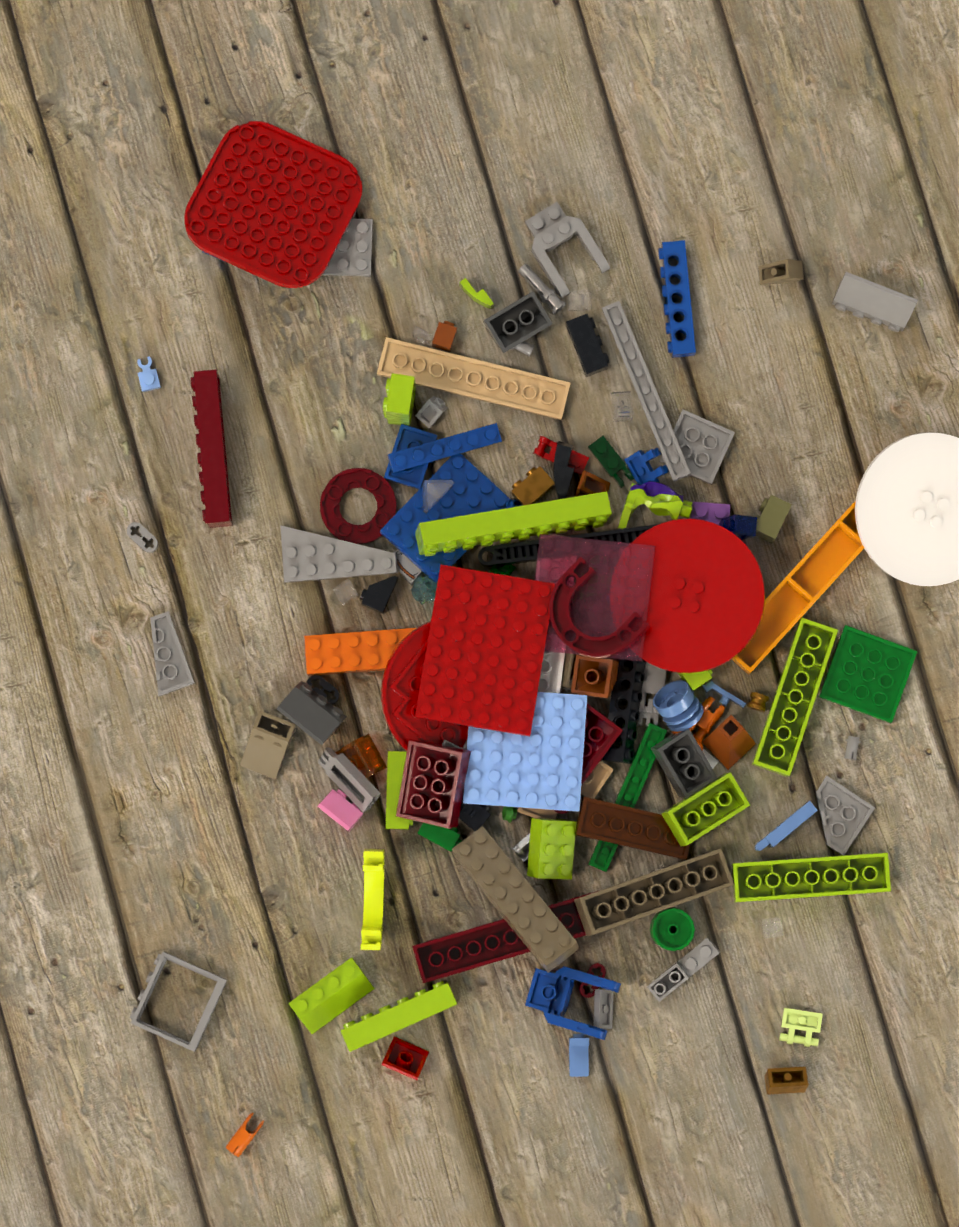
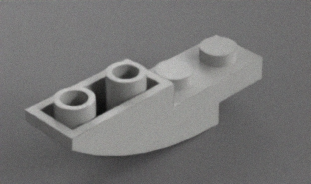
[647,937,720,1002]

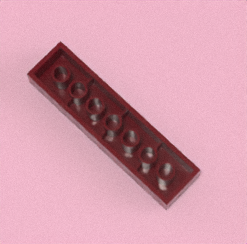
[190,369,233,528]

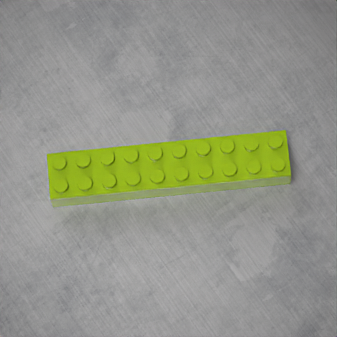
[415,491,612,556]

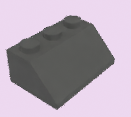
[483,291,553,353]
[277,681,347,745]
[651,729,717,798]

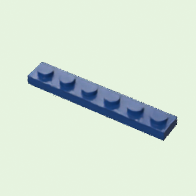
[387,423,502,473]

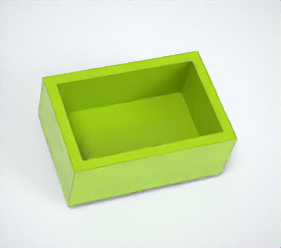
[527,818,576,880]

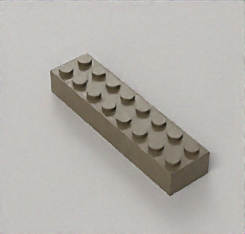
[452,826,579,972]
[574,848,734,937]

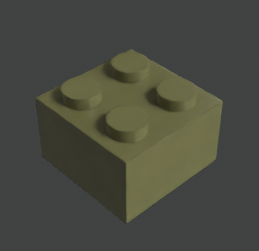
[750,495,792,544]

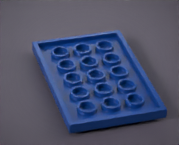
[380,454,510,583]

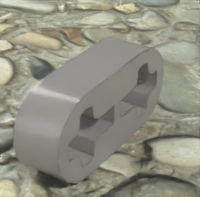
[127,522,159,553]

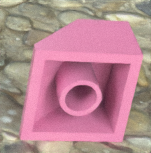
[317,789,363,832]

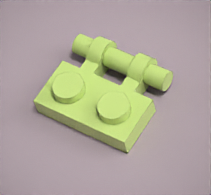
[779,1008,823,1047]

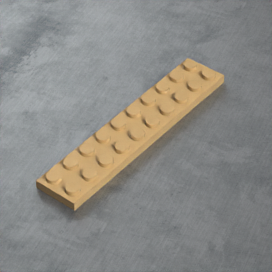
[377,337,571,420]

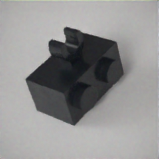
[459,792,491,832]

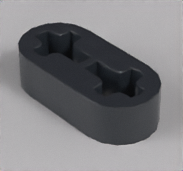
[307,675,339,704]

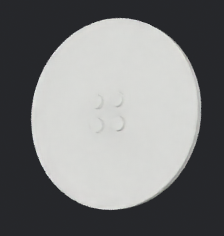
[855,432,959,586]

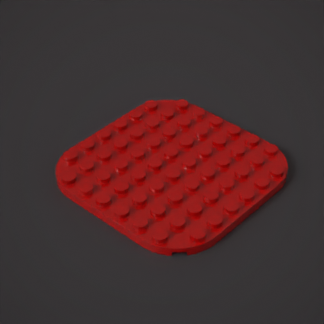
[184,121,362,288]

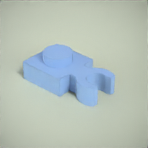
[137,356,161,392]

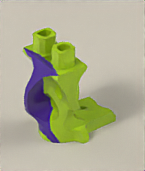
[618,481,693,529]

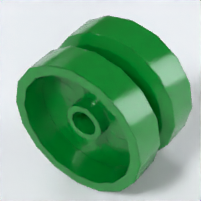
[650,908,695,951]

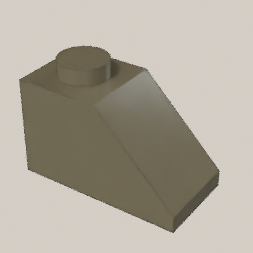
[759,259,804,285]

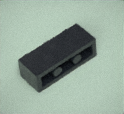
[566,314,610,377]

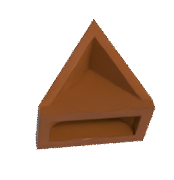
[575,470,610,497]

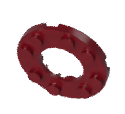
[320,468,397,545]

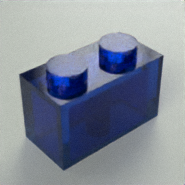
[719,515,757,540]

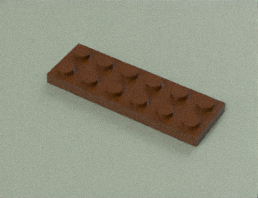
[575,797,690,860]

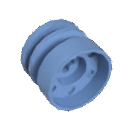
[653,680,704,732]

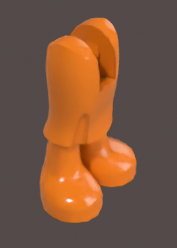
[671,696,726,751]

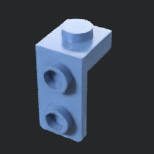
[569,1034,589,1077]

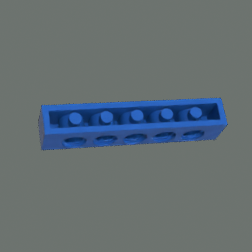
[658,240,696,358]

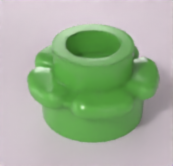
[502,806,517,823]

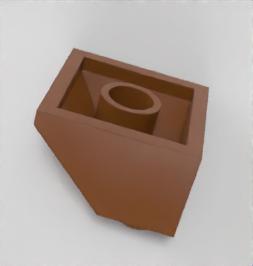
[571,655,619,699]

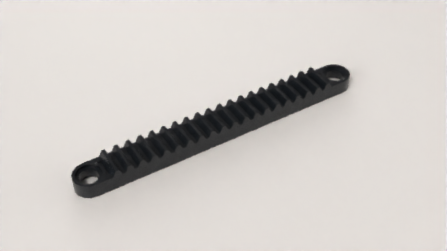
[478,524,659,567]

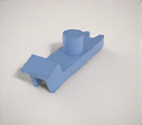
[702,680,747,708]

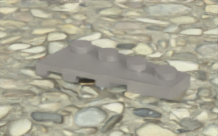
[150,611,195,697]

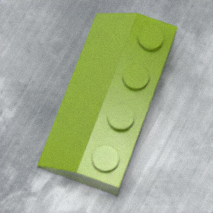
[288,957,375,1034]

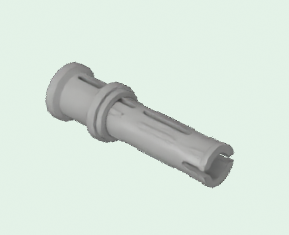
[518,263,566,315]

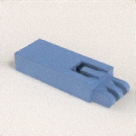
[755,801,818,851]

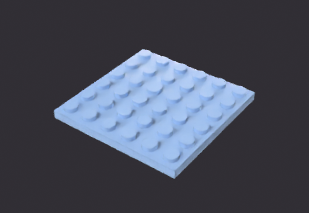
[463,692,587,812]

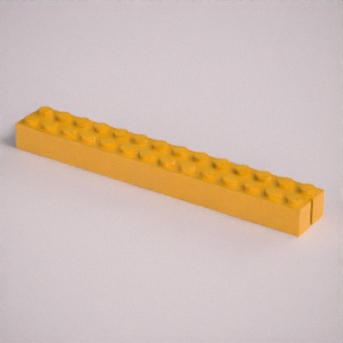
[731,501,864,675]

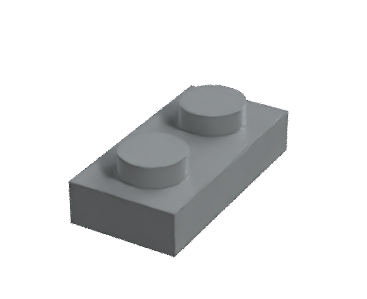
[594,989,614,1029]

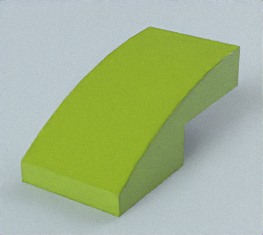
[459,278,494,309]

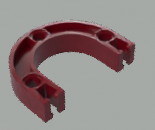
[549,557,651,658]

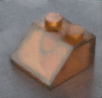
[335,734,387,779]

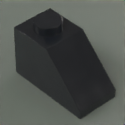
[360,576,398,614]

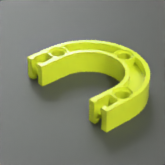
[361,849,385,950]

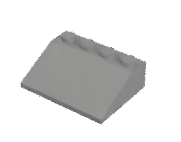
[832,272,918,332]

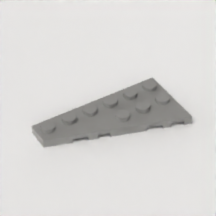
[281,526,398,583]

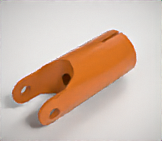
[225,1112,264,1157]

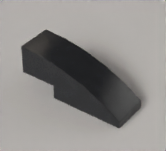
[554,441,576,499]

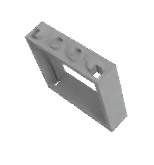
[130,951,228,1052]

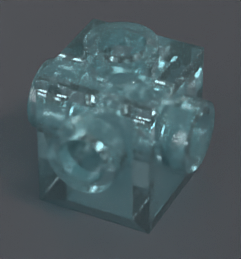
[411,575,438,605]

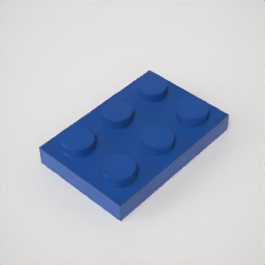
[384,424,438,490]

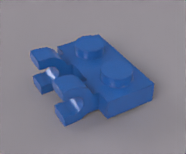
[624,448,669,485]

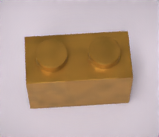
[511,466,555,506]
[764,1066,808,1095]

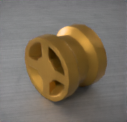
[747,692,769,712]

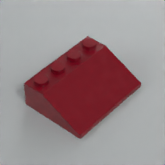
[581,704,623,786]
[396,740,471,829]

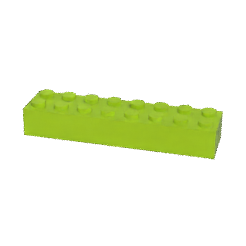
[751,618,838,777]
[731,853,891,903]

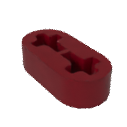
[579,963,606,998]

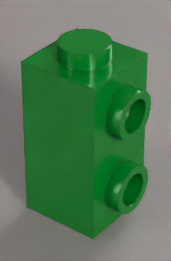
[417,823,462,852]

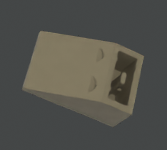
[240,711,297,780]

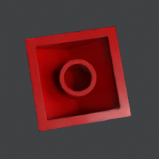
[381,1036,429,1080]

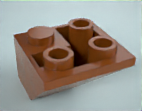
[702,715,756,770]

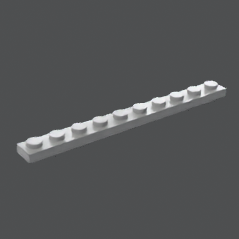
[602,301,691,482]

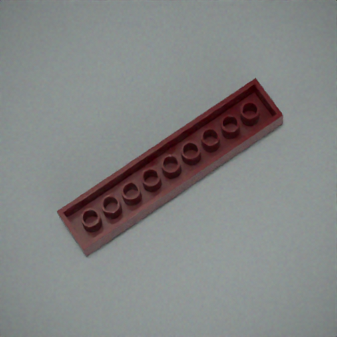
[412,891,597,984]

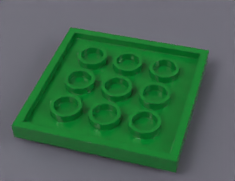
[819,625,918,724]

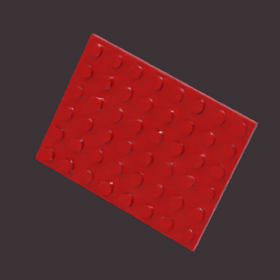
[415,565,555,737]

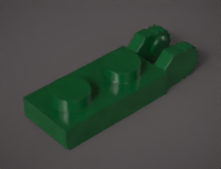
[588,436,634,488]

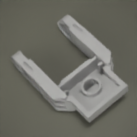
[525,202,610,298]

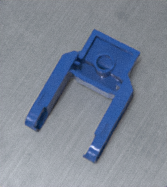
[525,966,621,1040]

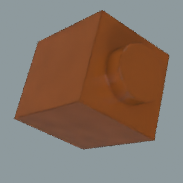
[432,321,457,352]

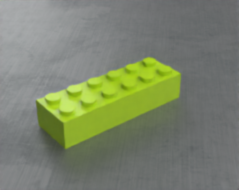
[340,981,457,1052]

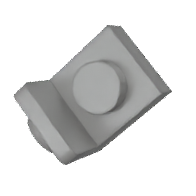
[415,396,448,428]

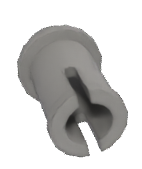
[512,341,534,357]
[844,736,861,760]

